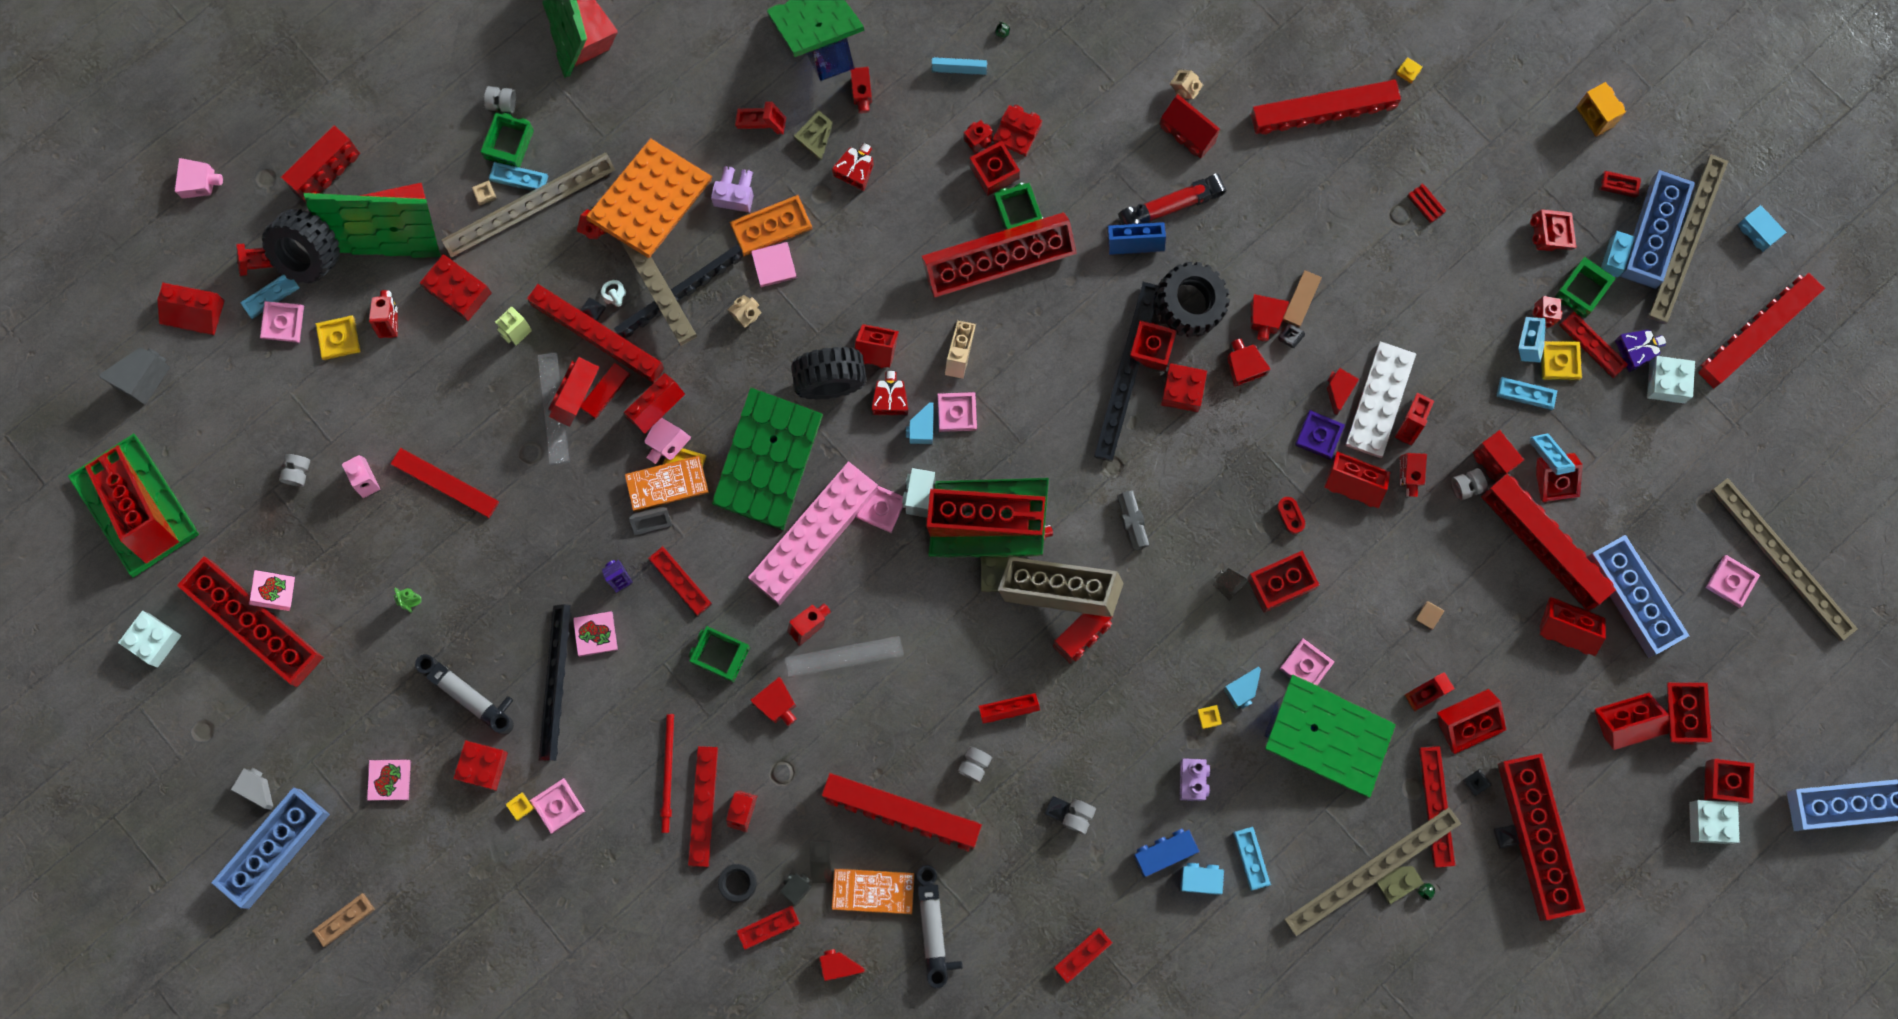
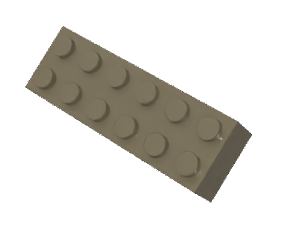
[998,557,1124,617]

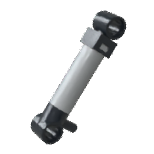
[415,654,514,735]
[917,865,963,988]

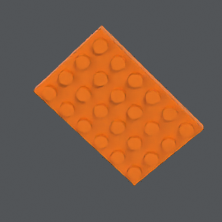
[587,138,712,258]

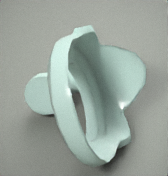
[601,280,626,307]

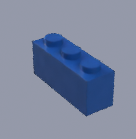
[1108,222,1166,255]
[1133,828,1199,878]

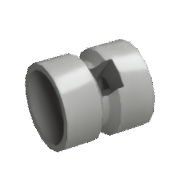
[484,86,516,113]
[279,454,310,487]
[1451,468,1488,501]
[957,746,992,783]
[1062,798,1096,835]

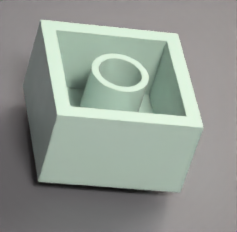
[1647,356,1695,404]
[902,468,935,518]
[118,611,182,667]
[1689,800,1739,844]

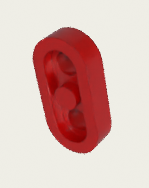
[1277,497,1305,534]

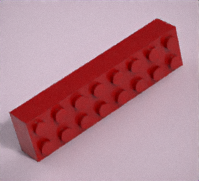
[922,212,1077,297]
[1481,474,1617,611]
[177,556,324,687]
[1497,753,1586,921]
[822,773,982,852]

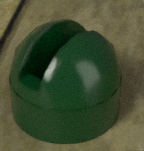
[995,22,1010,38]
[1417,883,1436,901]

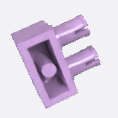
[711,166,754,213]
[1180,759,1210,801]

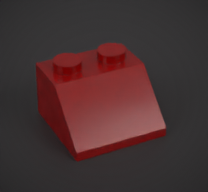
[1130,321,1177,372]
[855,324,899,368]
[1536,453,1583,502]

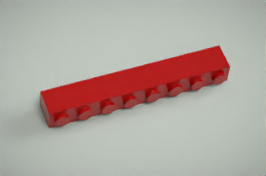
[1251,79,1401,135]
[1698,273,1826,389]
[527,284,664,384]

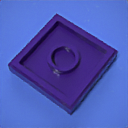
[1295,410,1345,460]

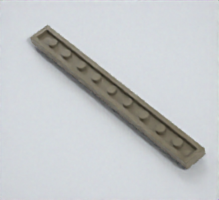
[442,152,615,257]
[1648,154,1728,324]
[597,196,697,346]
[1711,478,1858,642]
[1284,807,1461,936]

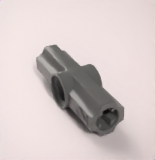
[1117,491,1149,550]

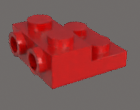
[993,105,1042,157]
[1530,209,1576,251]

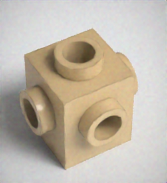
[1170,70,1203,99]
[727,295,761,328]

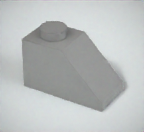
[231,768,273,810]

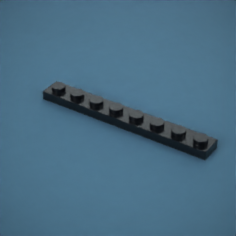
[614,244,743,338]
[538,604,571,762]

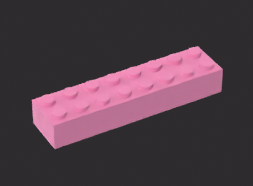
[748,461,878,606]

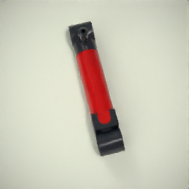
[1118,174,1227,225]

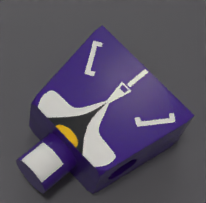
[1615,330,1666,372]

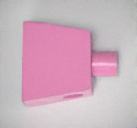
[175,158,223,198]
[645,418,691,464]
[342,455,381,498]

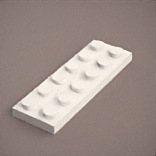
[1345,341,1416,458]

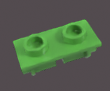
[394,588,421,613]

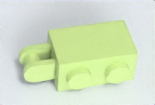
[495,306,532,346]

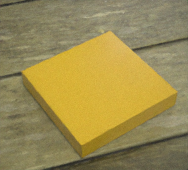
[315,315,360,360]
[1541,341,1582,380]

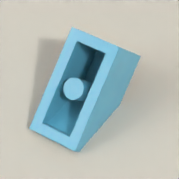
[1518,317,1546,362]
[906,403,933,444]
[1223,667,1261,709]

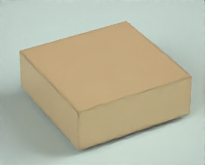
[472,181,497,206]

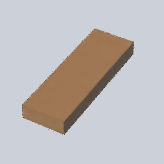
[1282,270,1322,328]
[313,893,375,947]

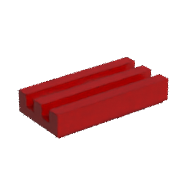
[1600,171,1641,198]
[1407,183,1446,223]

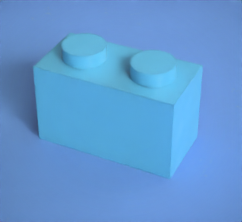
[1738,205,1786,252]
[1601,231,1635,278]
[1180,863,1224,895]

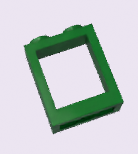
[481,113,534,168]
[994,182,1043,230]
[1555,257,1616,318]
[689,626,750,683]

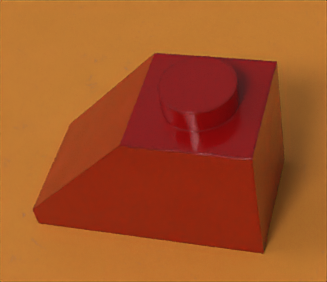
[1327,368,1359,415]
[1404,672,1455,711]
[820,949,865,981]

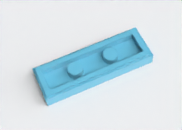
[932,58,987,75]
[489,162,548,191]
[240,274,300,319]
[1496,377,1557,410]
[1530,433,1575,475]
[1233,827,1271,891]

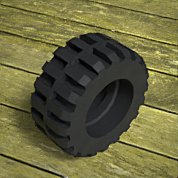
[262,209,340,283]
[1154,262,1230,337]
[791,347,866,400]

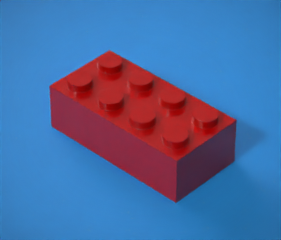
[281,125,360,203]

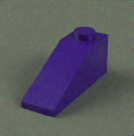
[602,560,633,593]

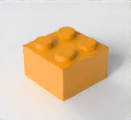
[1576,82,1626,137]

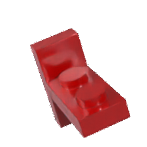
[735,101,786,134]
[236,243,272,276]
[1395,393,1434,446]

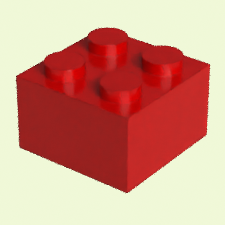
[969,141,1020,196]
[1161,363,1207,412]
[1472,430,1524,482]
[453,740,508,791]
[1704,759,1754,805]

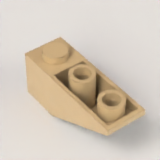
[945,321,976,379]

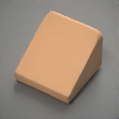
[1416,601,1444,630]

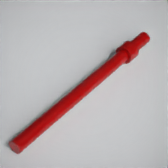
[660,714,674,833]

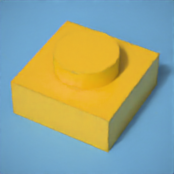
[1396,57,1423,84]
[1197,705,1222,729]
[505,792,535,821]

